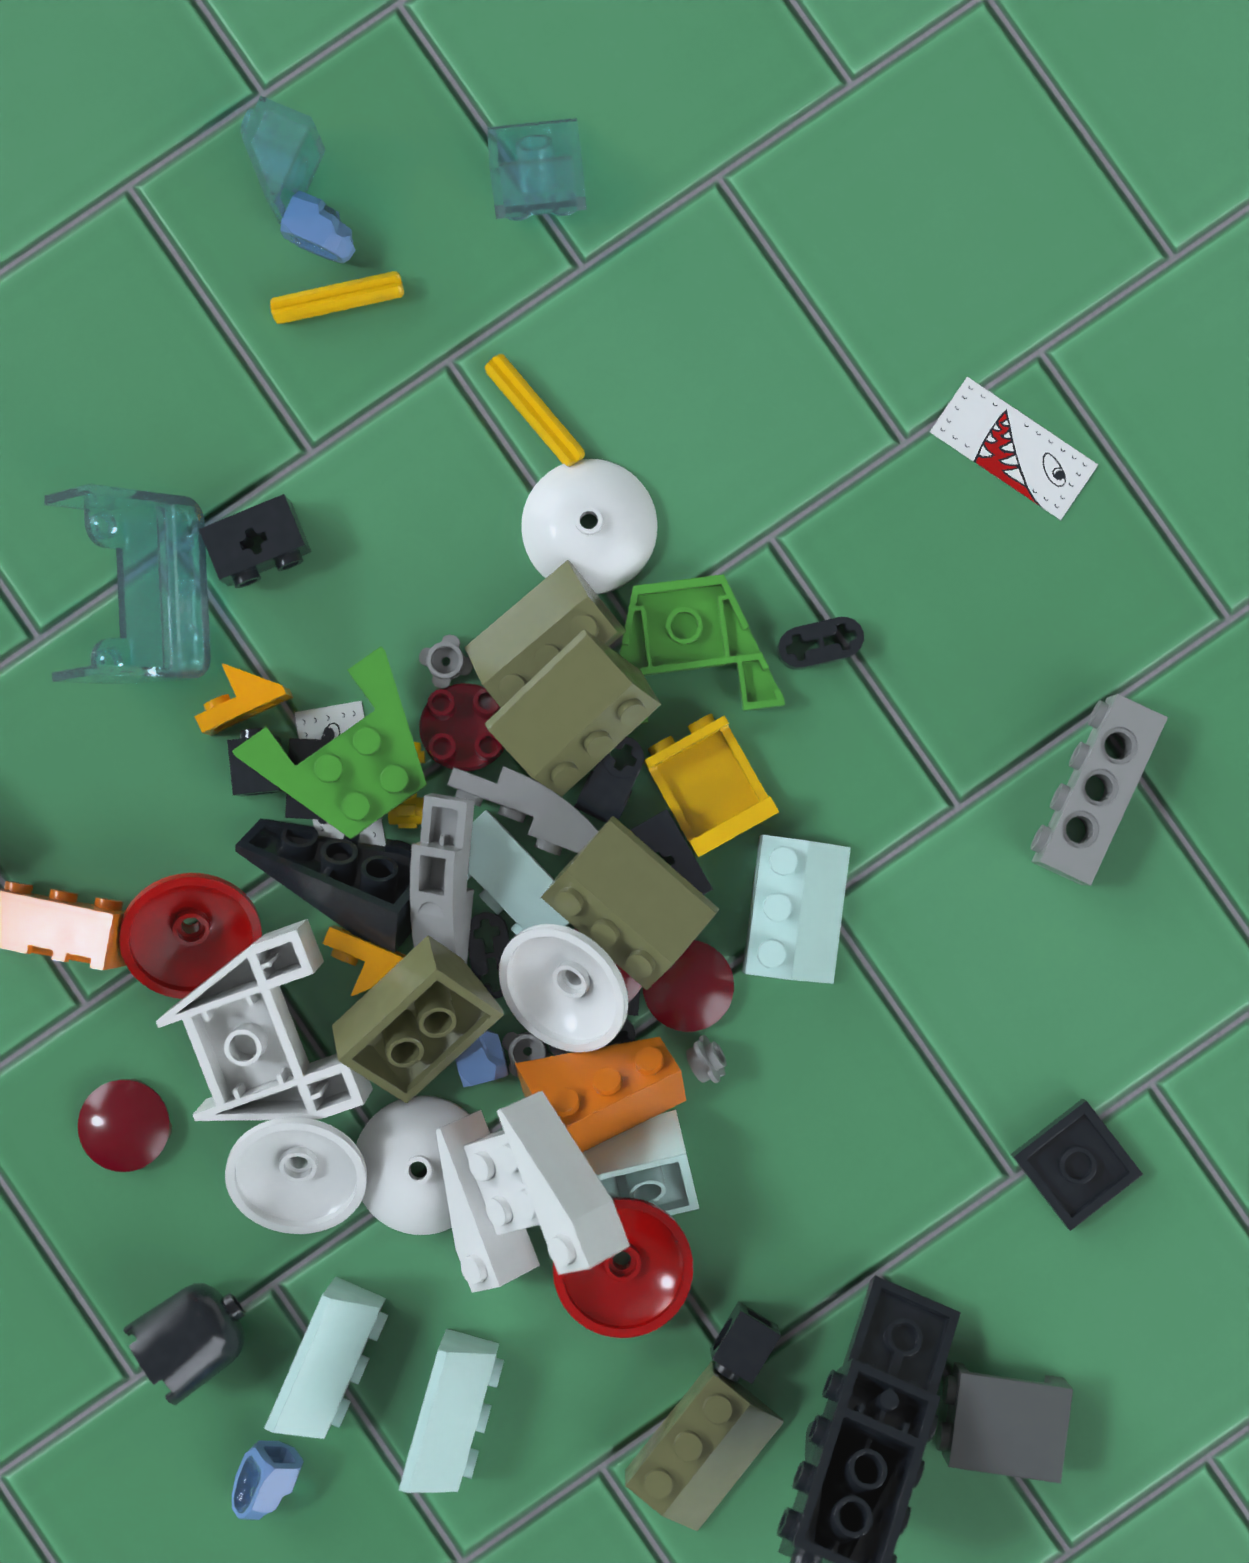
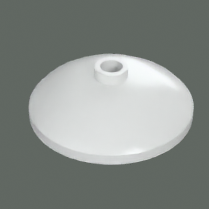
[521,459,657,594]
[499,924,628,1052]
[356,1095,469,1235]
[225,1117,367,1234]

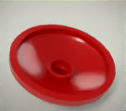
[120,873,262,999]
[553,1197,693,1338]

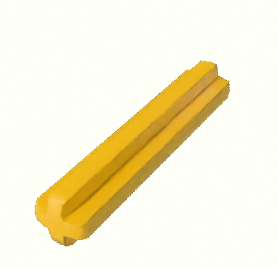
[270,271,404,324]
[485,353,585,467]

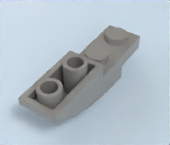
[447,766,598,856]
[410,793,475,964]

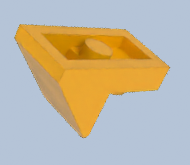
[194,663,294,736]
[322,925,406,996]

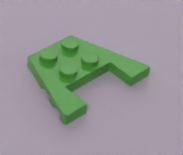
[620,574,785,724]
[232,646,427,839]

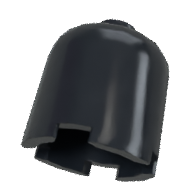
[124,1283,246,1406]

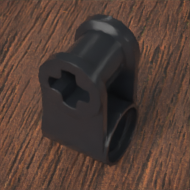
[574,737,644,823]

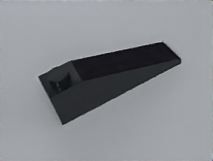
[235,818,412,953]

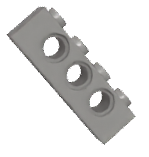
[1031,694,1168,885]

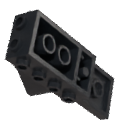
[777,1275,961,1563]

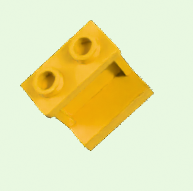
[644,713,779,858]

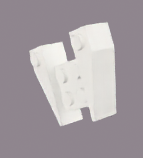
[156,919,373,1121]
[436,1091,630,1293]

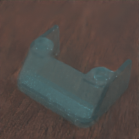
[44,484,211,684]

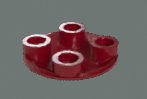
[419,683,505,771]
[642,940,734,1032]
[78,1079,172,1172]

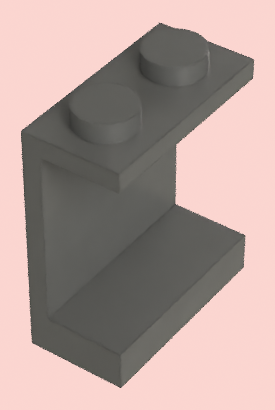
[936,1362,1073,1483]

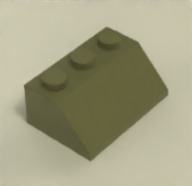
[464,560,626,707]
[485,629,661,797]
[541,816,719,990]
[332,935,504,1103]
[625,1361,784,1531]

